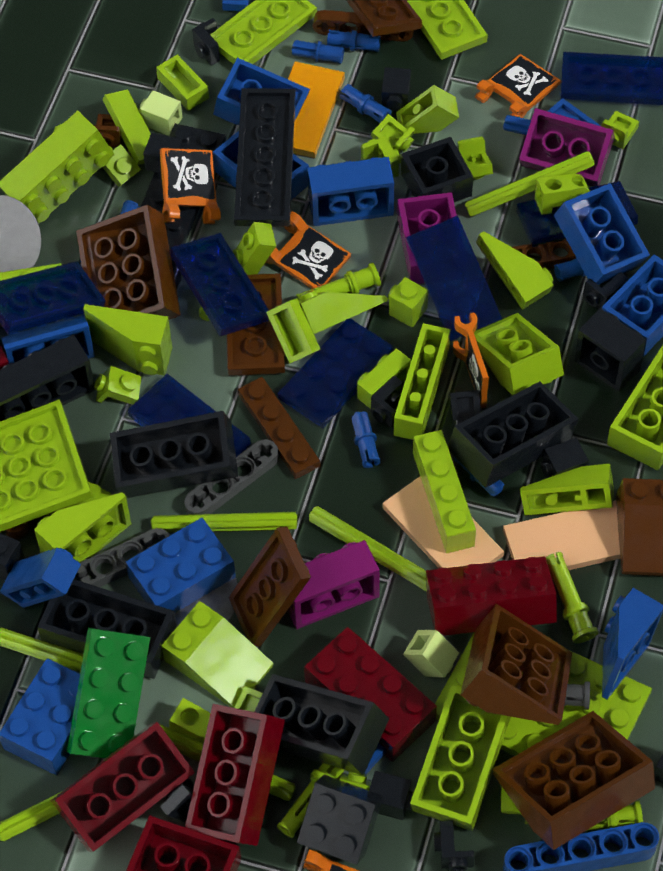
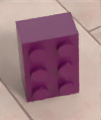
[519,108,615,188]
[397,192,466,284]
[288,540,380,629]

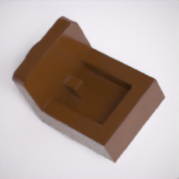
[94,114,123,147]

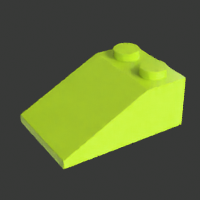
[83,304,173,376]
[474,313,564,395]
[34,492,131,563]
[161,601,274,708]

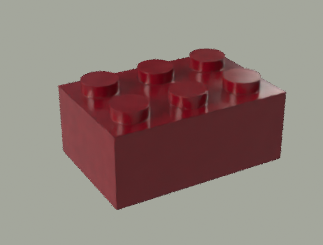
[126,815,242,871]

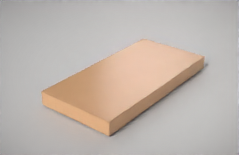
[382,477,504,568]
[503,500,620,570]

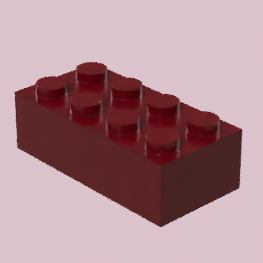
[426,556,557,636]
[304,627,437,762]
[185,704,285,846]
[50,722,195,852]

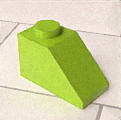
[396,85,459,134]

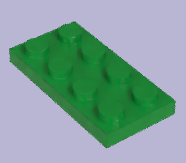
[67,628,151,758]

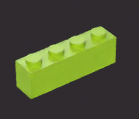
[394,323,451,440]
[413,430,476,554]

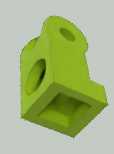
[534,174,590,215]
[169,698,210,743]

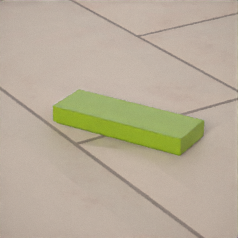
[102,89,151,165]

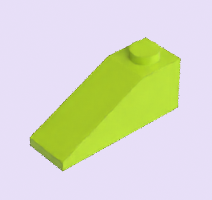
[476,231,554,310]
[299,289,388,334]
[520,464,614,515]

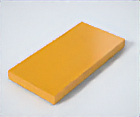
[288,61,345,158]

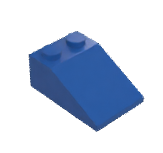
[213,58,310,125]
[602,588,663,700]

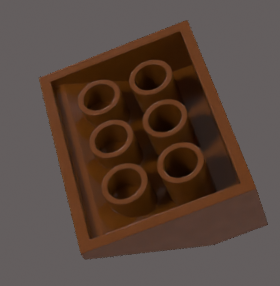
[76,205,181,320]
[616,478,663,576]
[460,604,572,725]
[492,711,655,850]

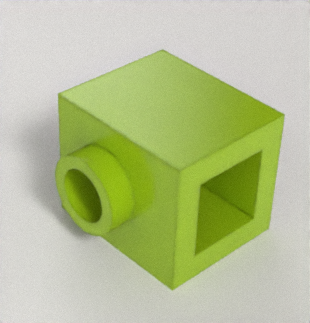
[388,277,428,327]

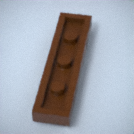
[238,377,321,479]

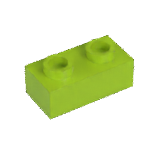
[156,54,209,111]
[231,222,276,275]
[266,298,321,363]
[357,348,411,409]

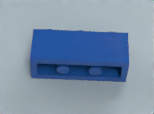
[0,548,81,608]

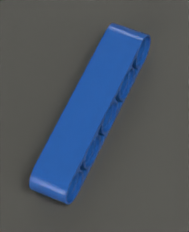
[503,822,659,871]

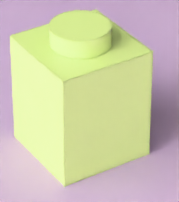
[139,91,183,136]
[403,630,459,677]

